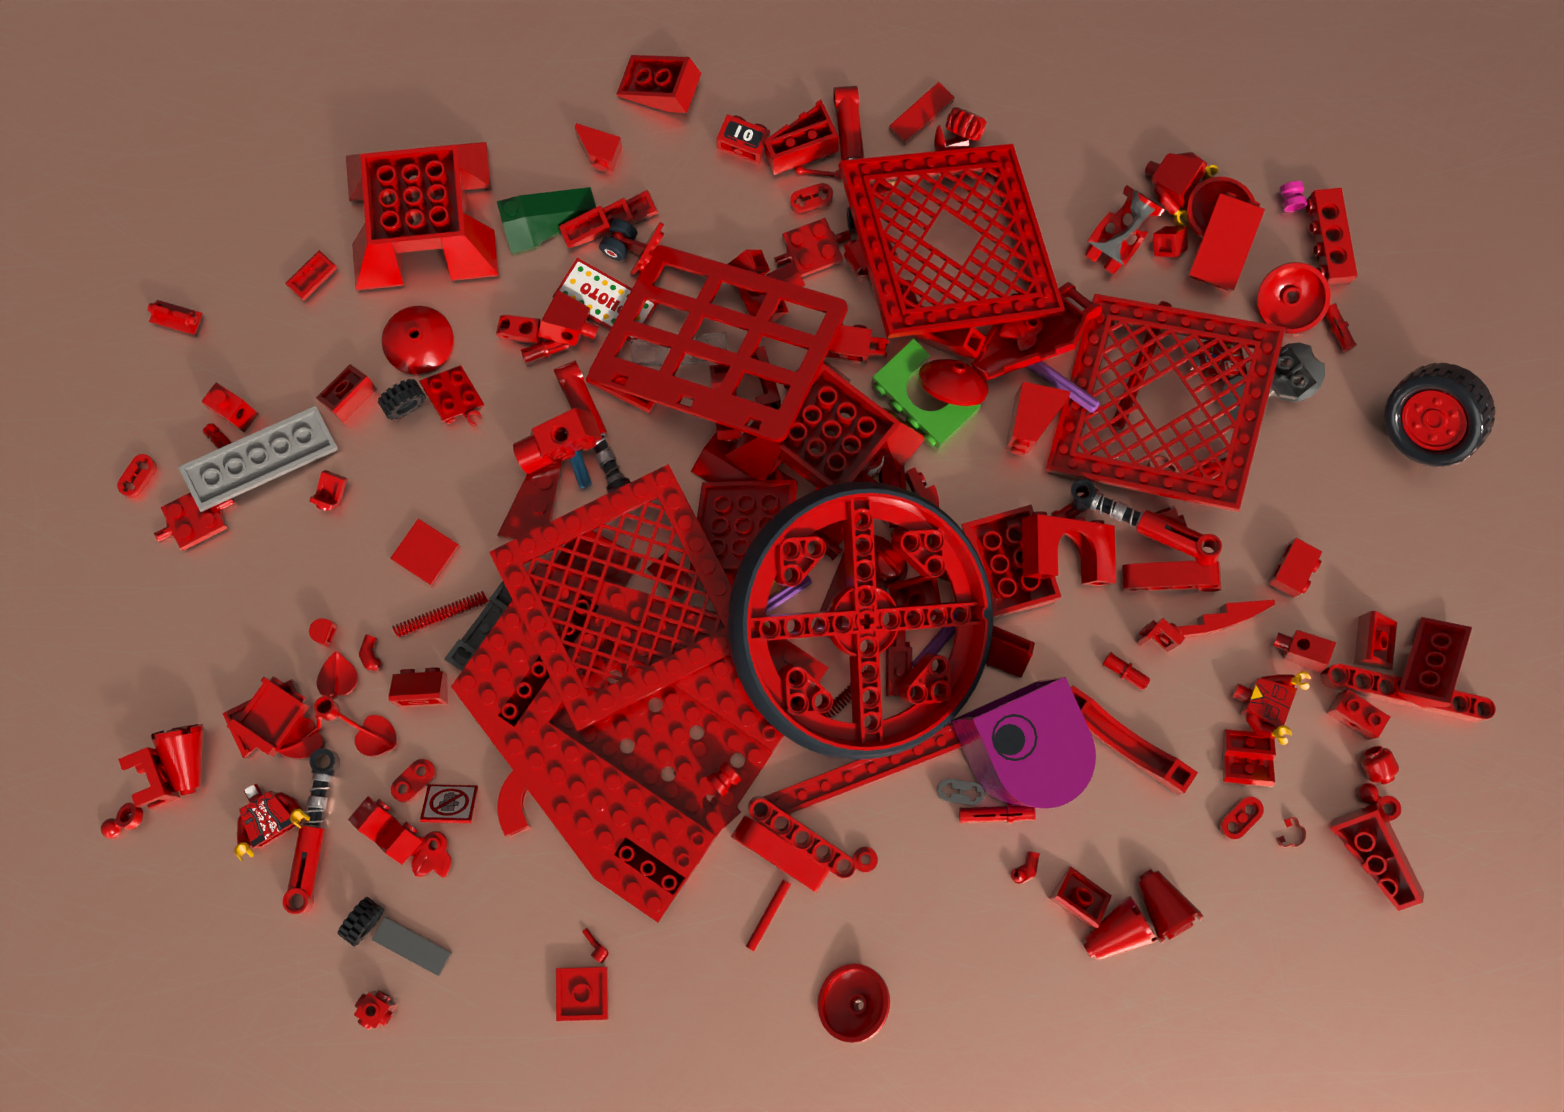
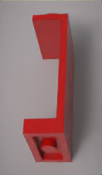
[1186,191,1265,292]

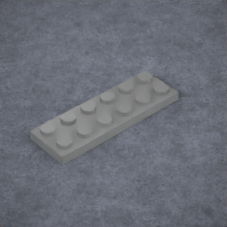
[178,406,338,512]

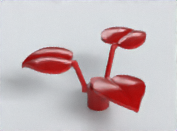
[278,651,397,759]

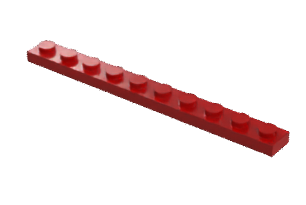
[753,724,962,824]

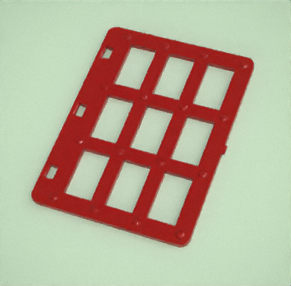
[589,245,848,442]

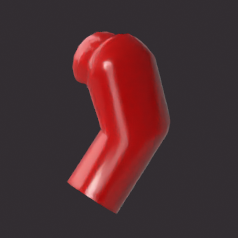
[359,634,382,671]
[1011,851,1040,884]

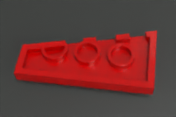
[497,459,564,540]

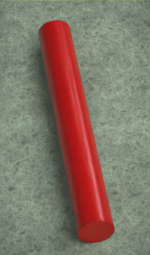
[745,880,791,951]

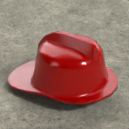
[857,535,908,588]

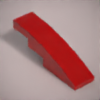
[559,190,659,248]
[1179,600,1275,638]

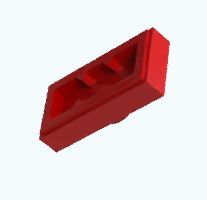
[285,250,338,301]

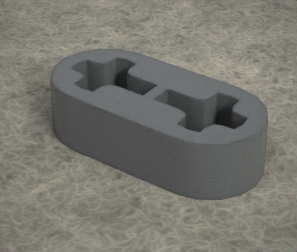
[936,779,985,805]

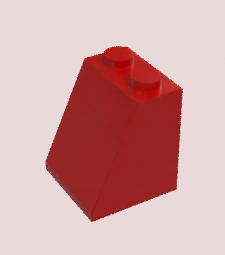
[1005,382,1071,455]

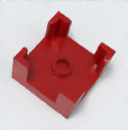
[118,747,181,809]

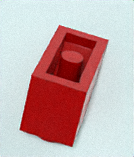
[575,123,622,171]
[647,554,697,602]

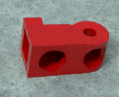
[496,315,543,346]

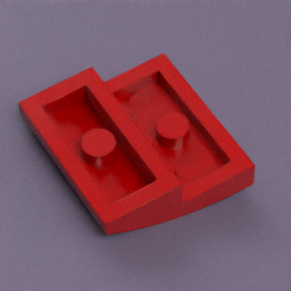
[1222,729,1276,787]

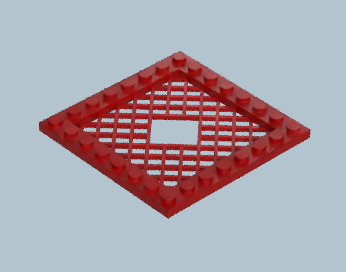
[838,144,1065,338]
[1046,293,1286,512]
[489,464,732,731]

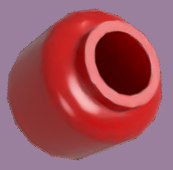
[1361,746,1399,784]

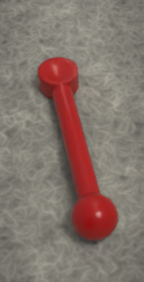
[795,166,842,180]

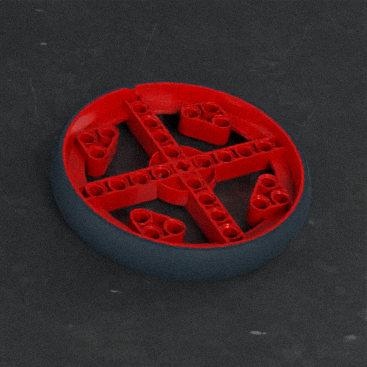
[728,481,993,760]

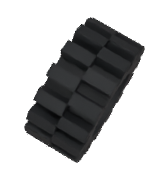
[378,379,426,420]
[337,896,384,947]

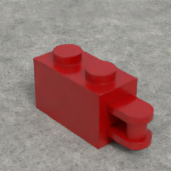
[825,323,889,364]

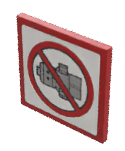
[420,784,478,823]

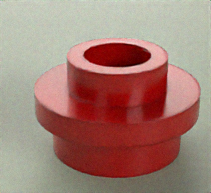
[853,847,878,872]

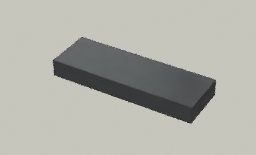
[372,917,452,976]

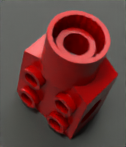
[513,408,603,474]

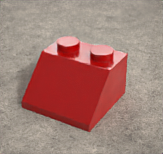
[389,667,448,707]

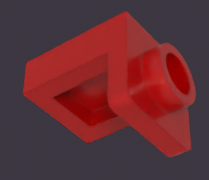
[309,470,348,511]

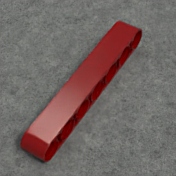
[1320,664,1496,722]

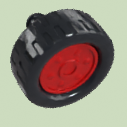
[1384,363,1495,467]

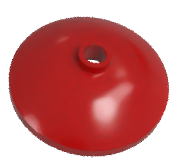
[1186,177,1255,238]
[1257,262,1331,334]
[382,306,454,375]
[918,359,989,406]
[818,964,890,1043]

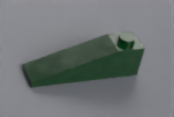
[497,187,596,255]

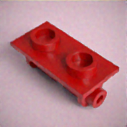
[147,300,203,335]

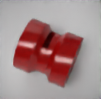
[706,762,742,797]

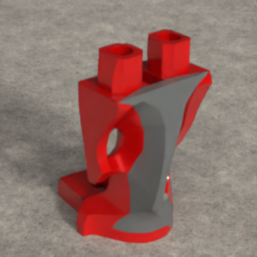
[1085,185,1165,274]

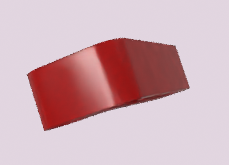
[1122,560,1222,592]
[731,816,830,893]

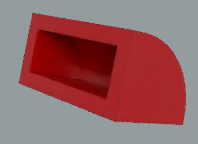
[986,626,1035,678]

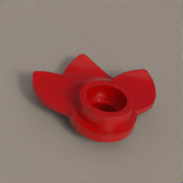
[999,318,1043,352]
[411,831,452,878]

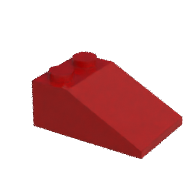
[616,55,701,113]

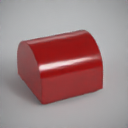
[309,618,338,648]

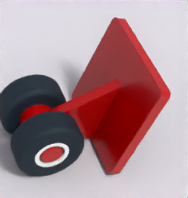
[599,219,664,276]

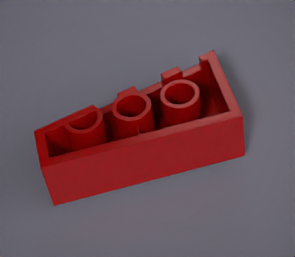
[1330,802,1424,911]

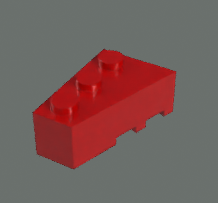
[764,99,839,175]

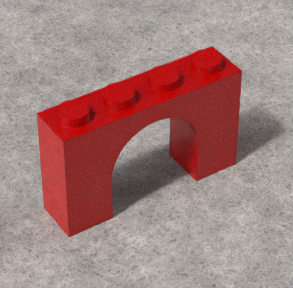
[1022,511,1116,586]

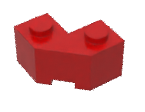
[348,796,422,865]

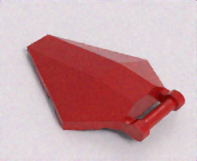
[971,282,1102,380]

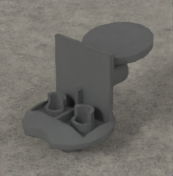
[1220,342,1325,421]

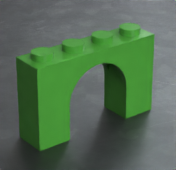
[871,339,981,450]

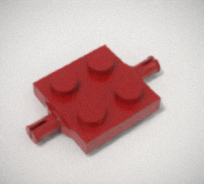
[774,217,851,277]
[154,492,235,551]

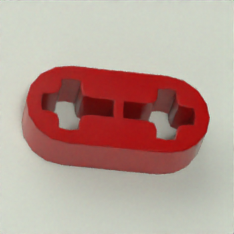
[790,183,833,214]
[117,454,157,498]

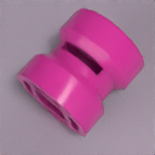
[1279,181,1307,212]

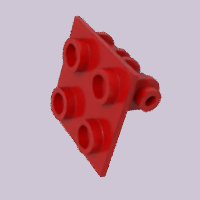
[419,365,485,425]

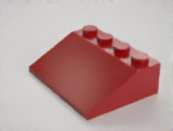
[961,504,1062,617]

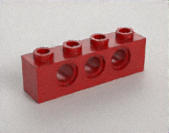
[1305,188,1358,286]

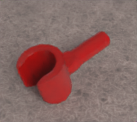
[461,410,482,427]
[582,928,608,963]

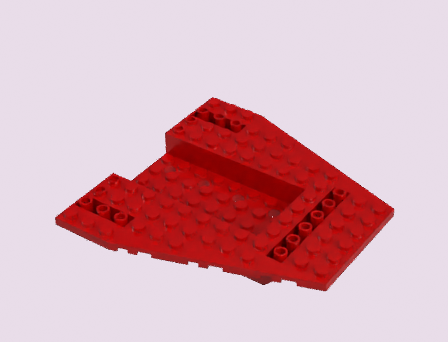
[451,563,829,923]

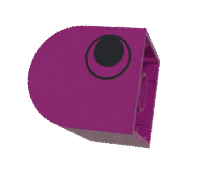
[951,677,1096,808]

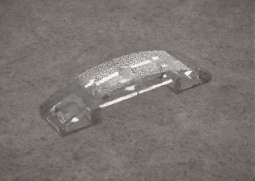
[630,332,727,366]

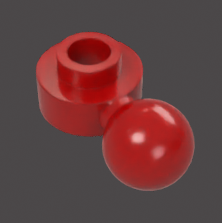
[1358,783,1401,821]
[101,803,143,839]

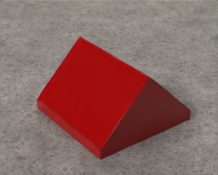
[316,364,377,423]
[885,575,941,623]
[1354,611,1397,670]
[1049,866,1112,928]

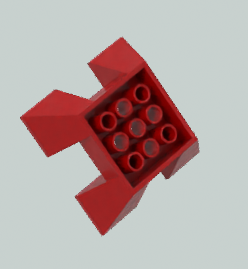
[346,142,499,291]
[724,360,924,546]

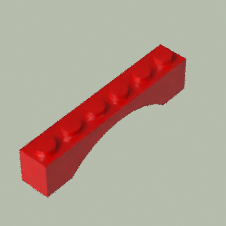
[1070,685,1198,795]

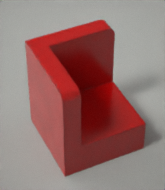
[1153,226,1188,257]

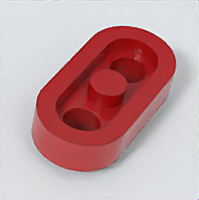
[391,759,436,802]
[1219,797,1264,840]

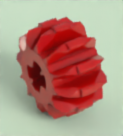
[945,107,987,141]

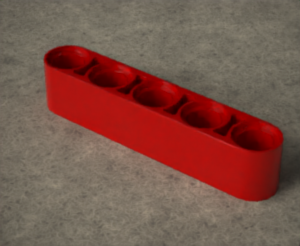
[748,796,856,878]

